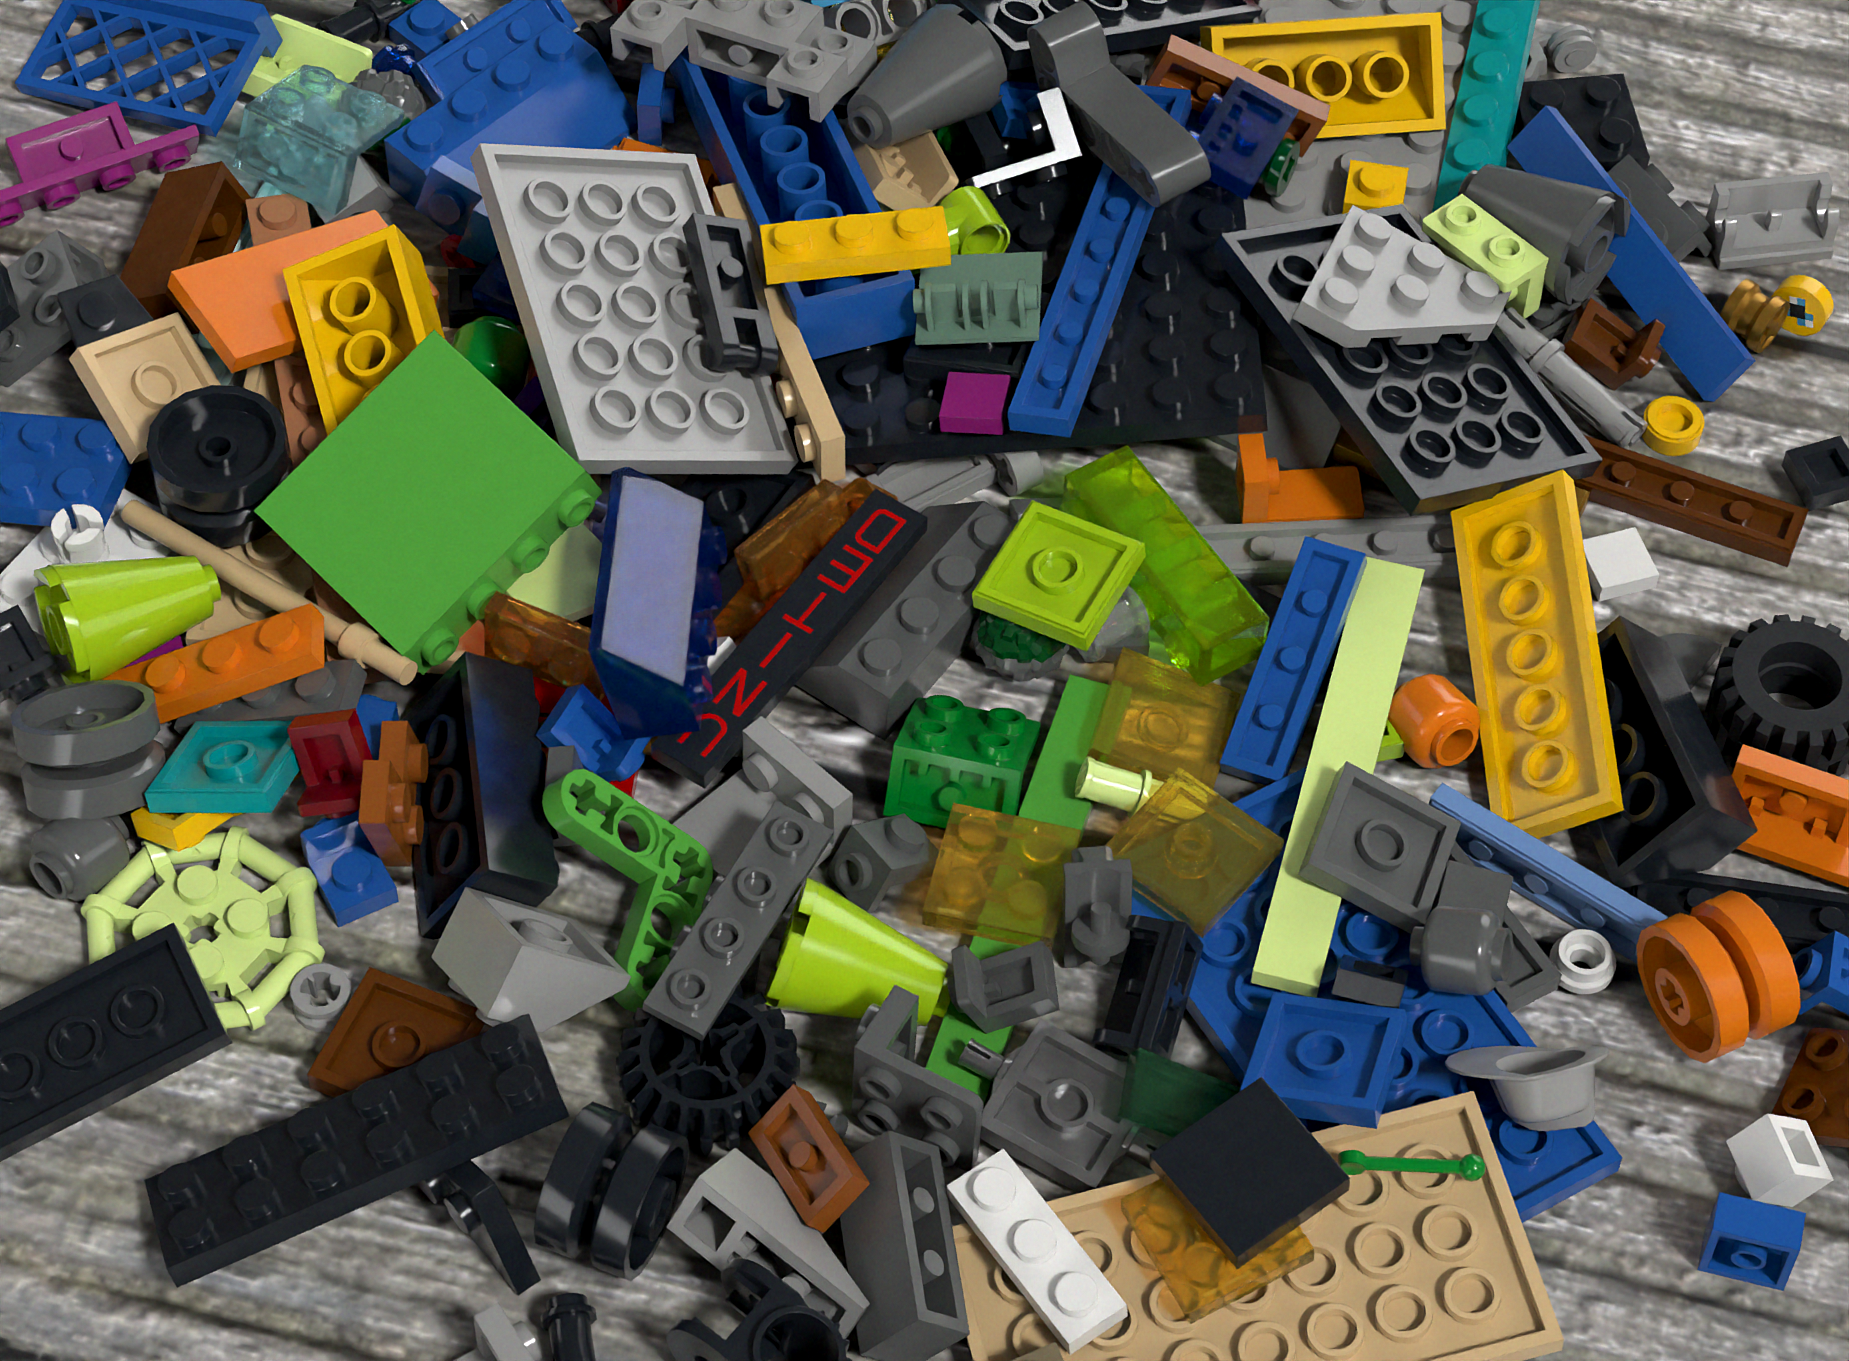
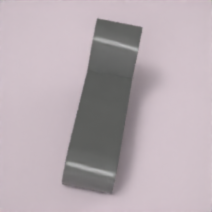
[1027,1,1211,207]

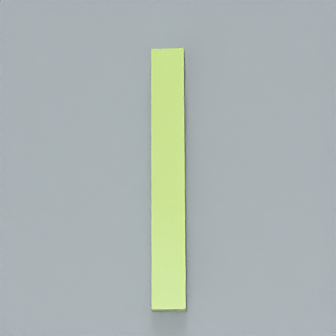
[1251,556,1425,998]

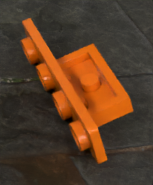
[1732,744,1849,887]

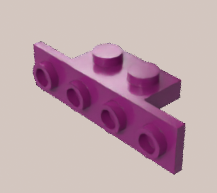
[0,101,200,228]

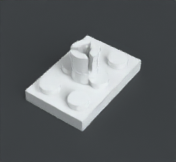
[0,488,182,663]

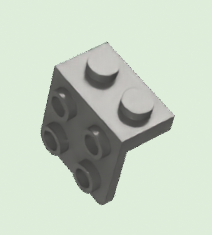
[851,985,983,1171]

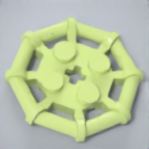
[81,825,325,1031]

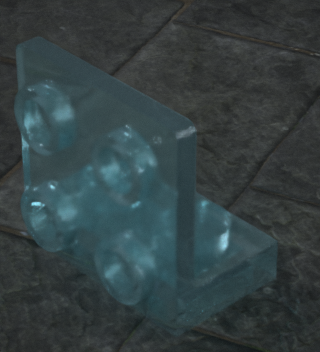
[233,65,404,215]

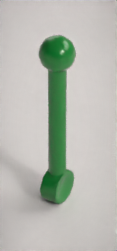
[1338,1150,1486,1182]

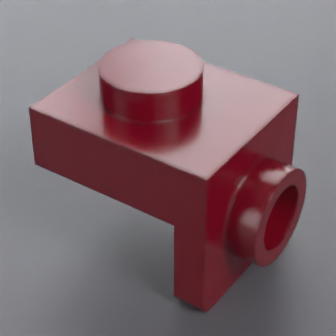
[287,708,373,819]

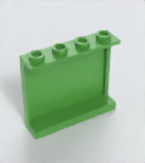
[254,330,603,675]

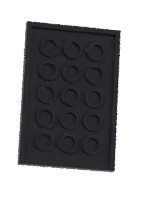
[1212,204,1603,517]

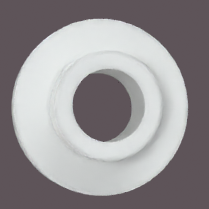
[1549,929,1616,994]

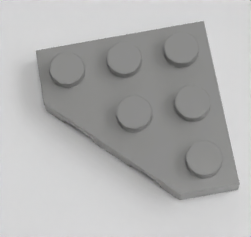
[1292,205,1511,348]

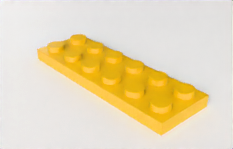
[1451,469,1624,839]

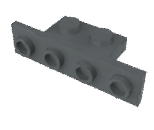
[642,800,834,1041]

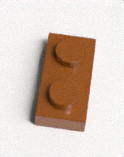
[748,1084,870,1233]

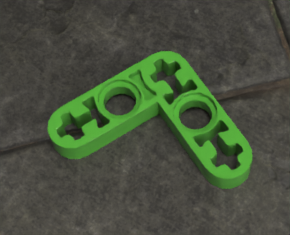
[542,769,713,1013]

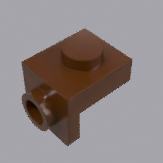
[1561,297,1666,391]

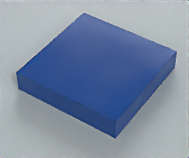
[1240,992,1408,1129]

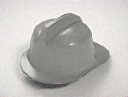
[1445,1045,1609,1132]

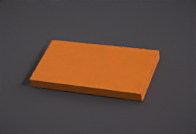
[167,210,440,373]

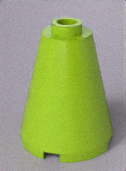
[33,555,221,685]
[764,878,951,1026]

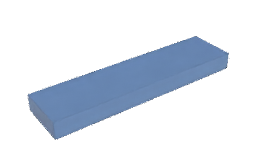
[1429,782,1668,964]

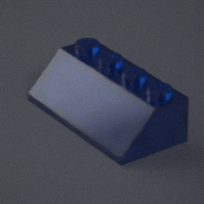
[588,467,727,740]

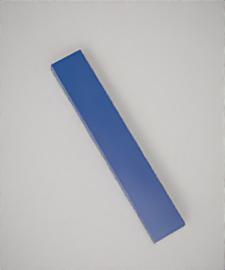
[1507,106,1756,402]

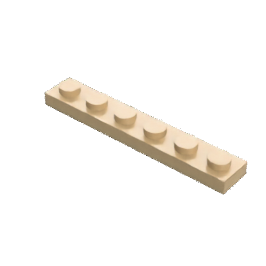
[713,182,846,484]

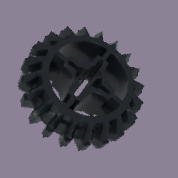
[616,985,800,1157]

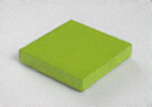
[972,500,1146,652]

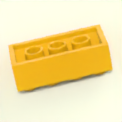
[1200,12,1446,145]
[282,224,445,436]

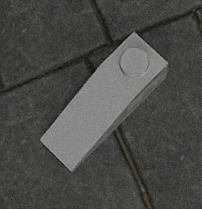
[666,1148,870,1339]

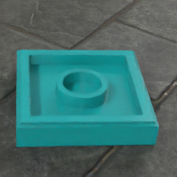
[144,721,300,813]

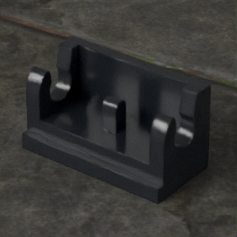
[1092,915,1204,1070]

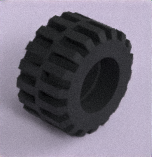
[1705,614,1849,776]

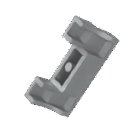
[610,0,878,123]

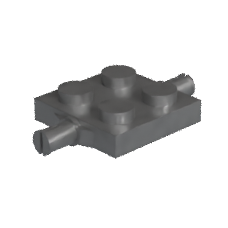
[958,1018,1162,1193]

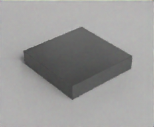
[1298,761,1461,935]

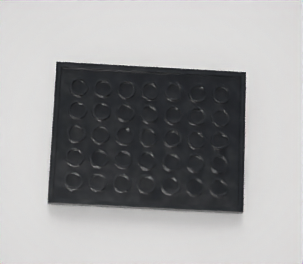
[784,163,1268,470]

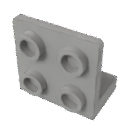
[673,716,853,877]

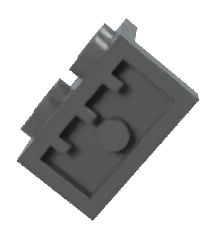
[0,229,109,387]

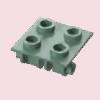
[913,252,1043,345]

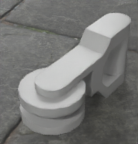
[1523,24,1597,82]

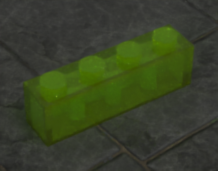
[1059,445,1269,687]

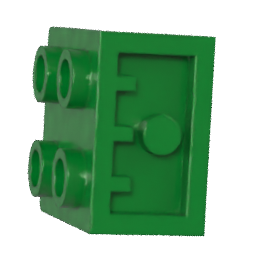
[883,695,1041,841]

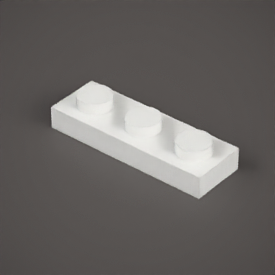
[946,1148,1128,1355]

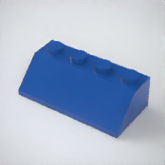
[384,20,638,236]

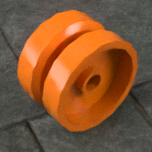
[1636,890,1801,1063]

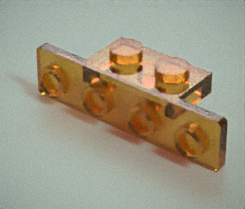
[700,478,898,643]

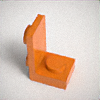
[1235,433,1365,524]

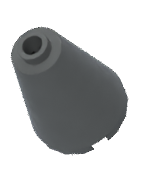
[847,4,1007,149]
[1458,164,1631,305]

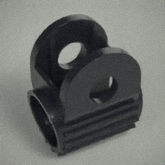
[666,1258,852,1361]

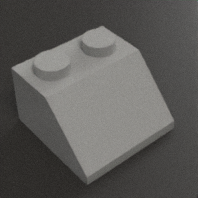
[431,887,631,1032]

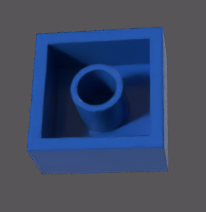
[1697,1192,1806,1291]

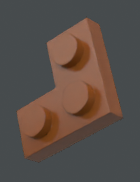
[358,721,428,867]

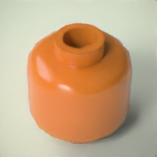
[1388,674,1481,769]

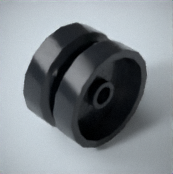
[146,385,293,547]
[534,1102,689,1281]

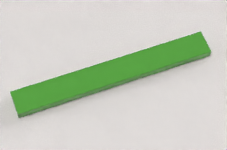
[925,674,1131,1109]

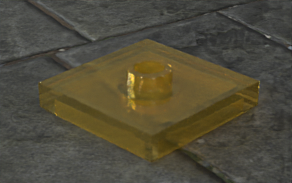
[1105,767,1284,938]

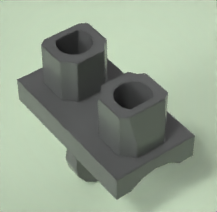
[1062,846,1132,968]

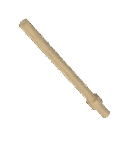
[121,500,418,685]

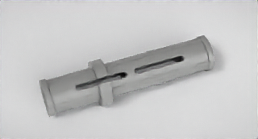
[1497,307,1648,449]

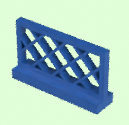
[15,0,283,137]

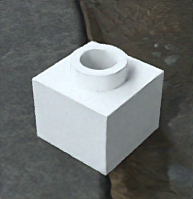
[1726,1113,1834,1207]

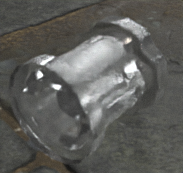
[1076,586,1150,662]

